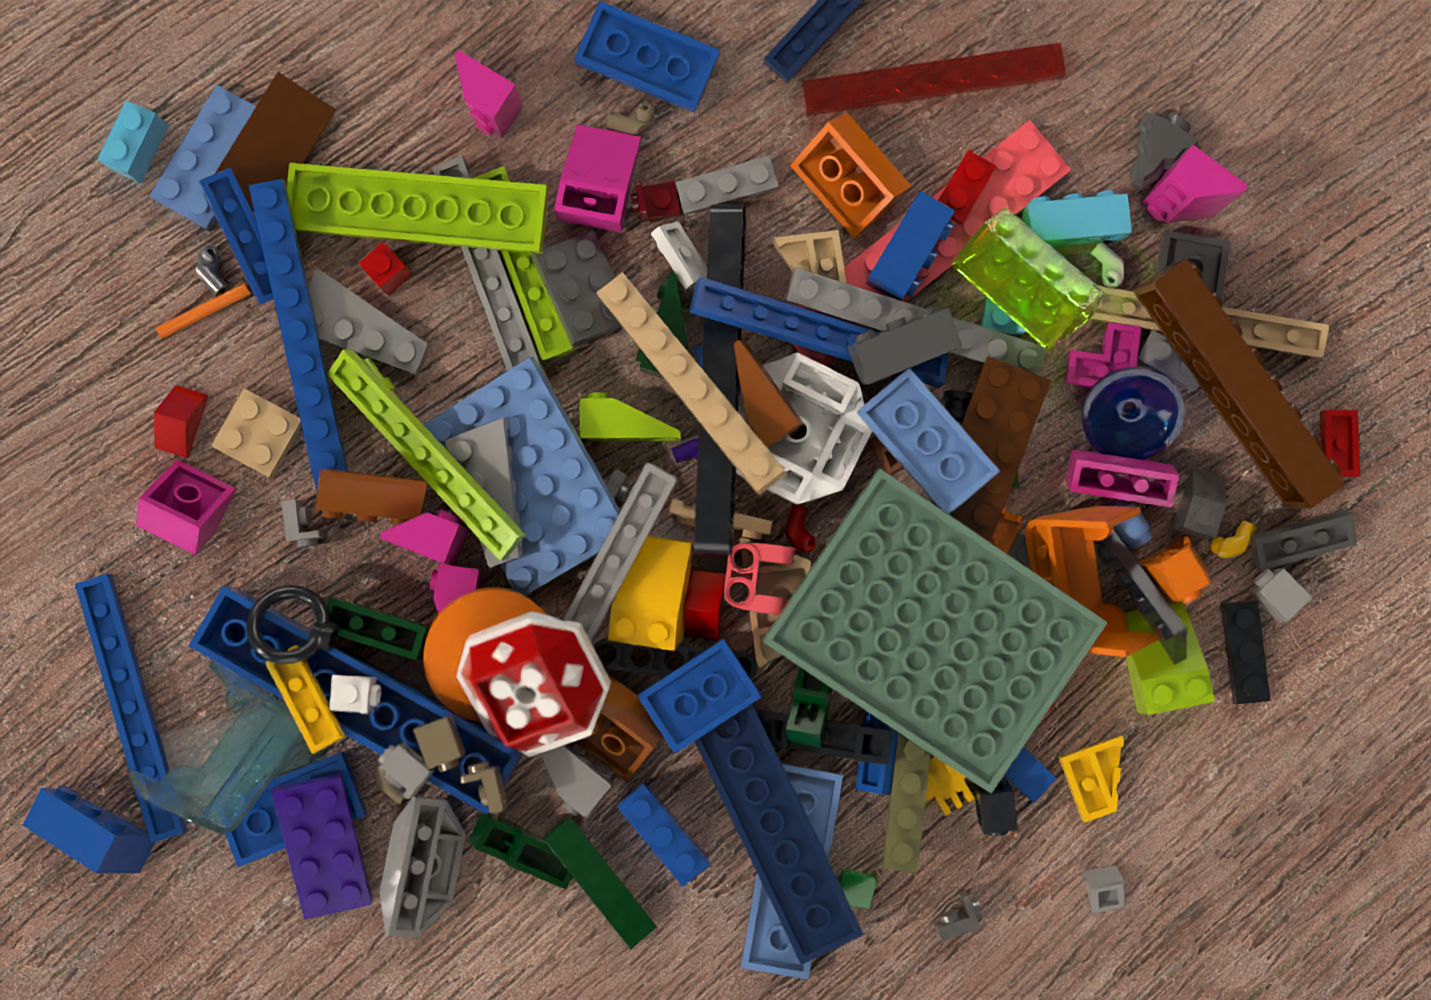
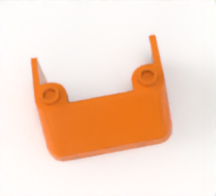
[1025,506,1159,657]

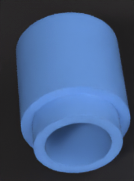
[1112,500,1153,551]

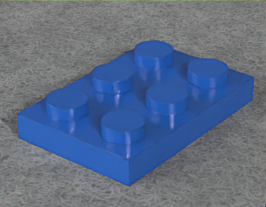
[637,639,762,754]

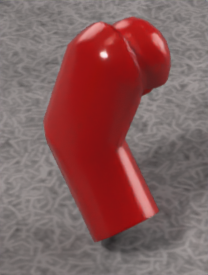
[785,504,817,553]

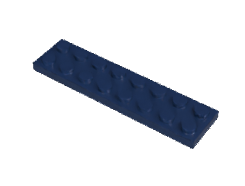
[694,703,864,965]

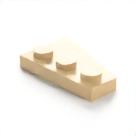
[669,499,772,541]

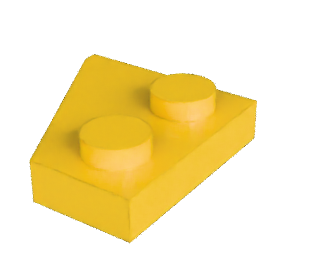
[1058,735,1124,823]

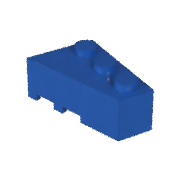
[23,785,155,873]

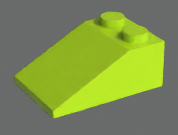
[1124,601,1215,715]

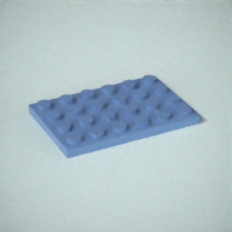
[424,357,621,596]

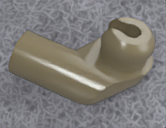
[607,103,655,135]
[373,760,407,805]

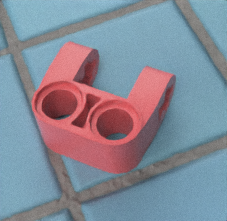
[724,543,795,615]

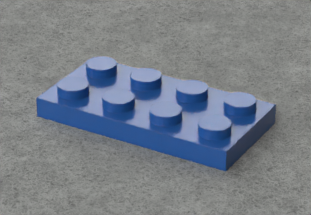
[574,1,720,113]
[214,751,368,867]

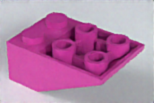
[554,124,641,233]

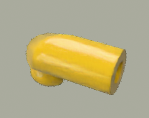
[1210,520,1257,559]

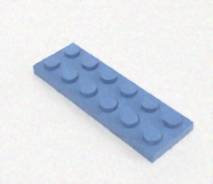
[741,763,843,980]

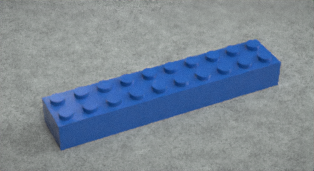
[189,586,523,814]

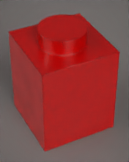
[358,241,412,296]

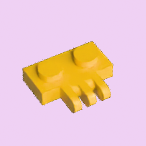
[925,755,975,816]

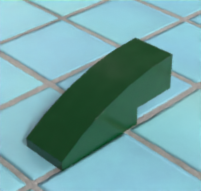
[786,666,833,748]
[469,813,573,890]

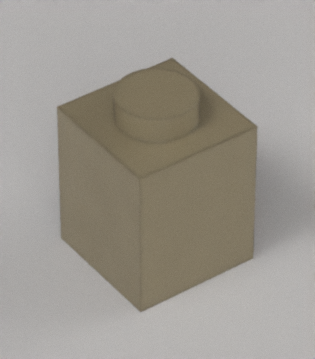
[413,715,466,772]

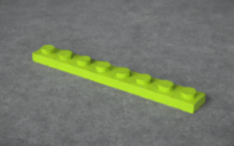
[327,349,526,561]

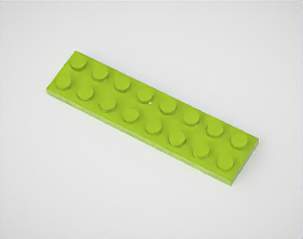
[287,163,550,254]

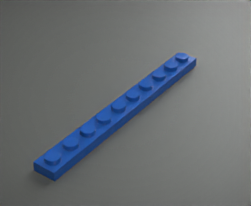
[249,179,349,514]

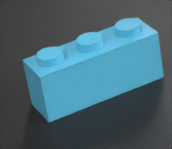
[1022,190,1132,250]

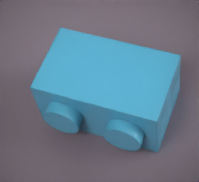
[97,100,169,184]

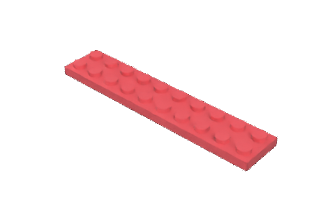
[789,120,1071,367]

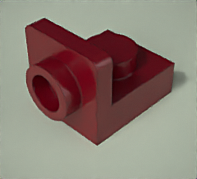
[630,181,681,223]

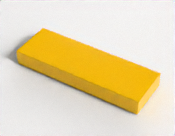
[265,645,346,754]

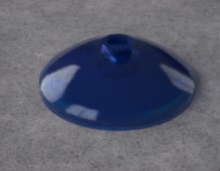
[1081,367,1185,460]

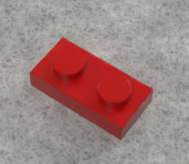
[937,149,997,225]
[1320,410,1360,477]

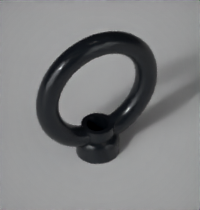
[246,585,340,664]

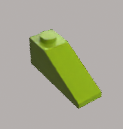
[580,392,681,442]

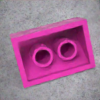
[1141,144,1248,223]

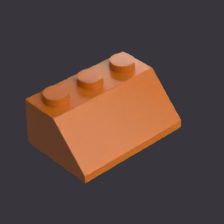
[790,113,912,239]

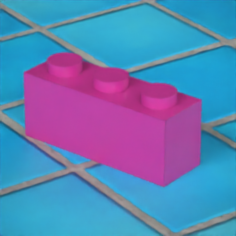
[1066,449,1179,507]

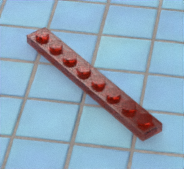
[802,42,1066,116]

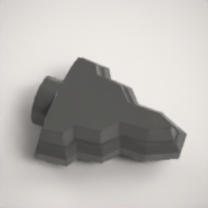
[1130,112,1201,190]

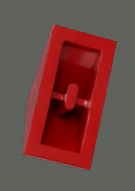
[154,385,209,458]
[684,569,726,640]

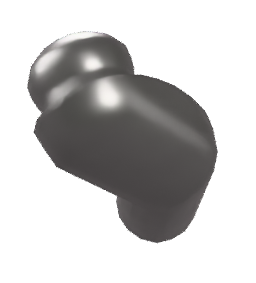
[196,245,229,296]

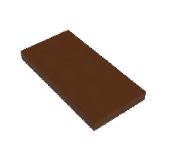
[215,72,336,214]

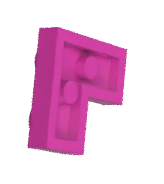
[1064,322,1141,394]

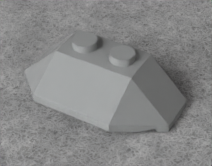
[380,796,466,938]

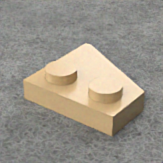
[774,230,847,284]

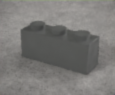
[847,304,963,384]

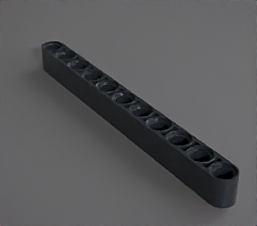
[694,204,746,555]

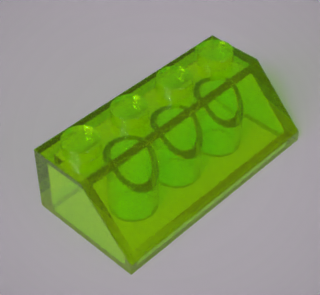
[952,207,1105,352]

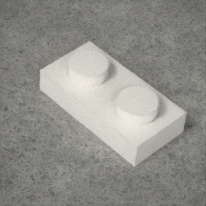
[651,221,707,289]

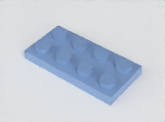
[149,84,256,231]
[857,368,1000,515]

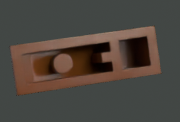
[734,340,804,448]

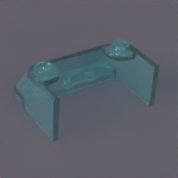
[128,660,303,834]

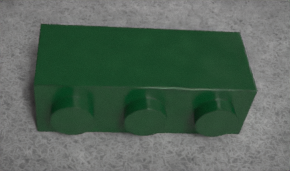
[326,597,430,660]

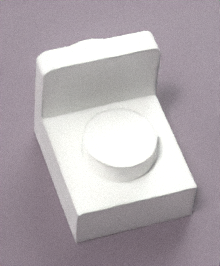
[330,675,381,714]

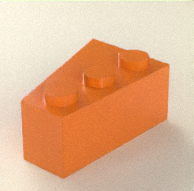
[1139,535,1210,604]

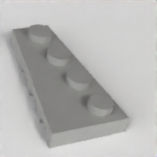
[309,268,430,376]
[444,417,524,568]

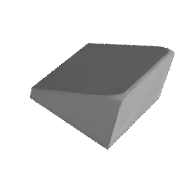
[1084,865,1126,913]

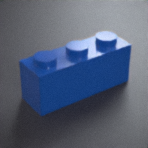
[866,191,955,301]
[617,781,710,887]

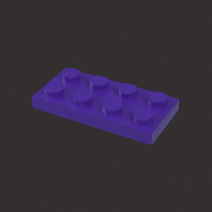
[272,773,373,920]

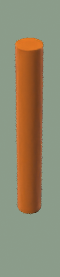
[156,282,252,339]

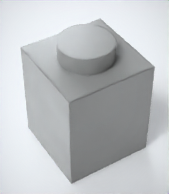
[1249,568,1312,621]

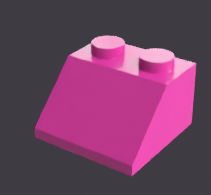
[455,50,523,138]
[136,460,236,555]
[380,510,470,566]

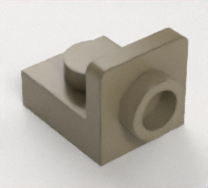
[460,762,509,813]

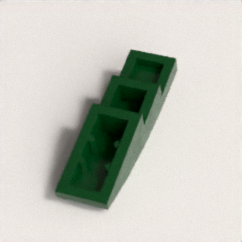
[543,816,657,949]

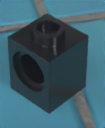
[973,779,1018,836]

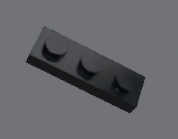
[1220,600,1271,704]

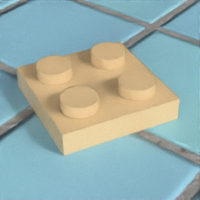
[211,388,302,479]

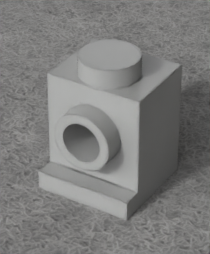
[378,743,436,799]

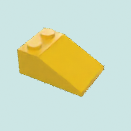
[608,536,693,651]

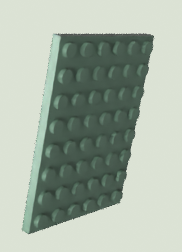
[762,468,1108,793]

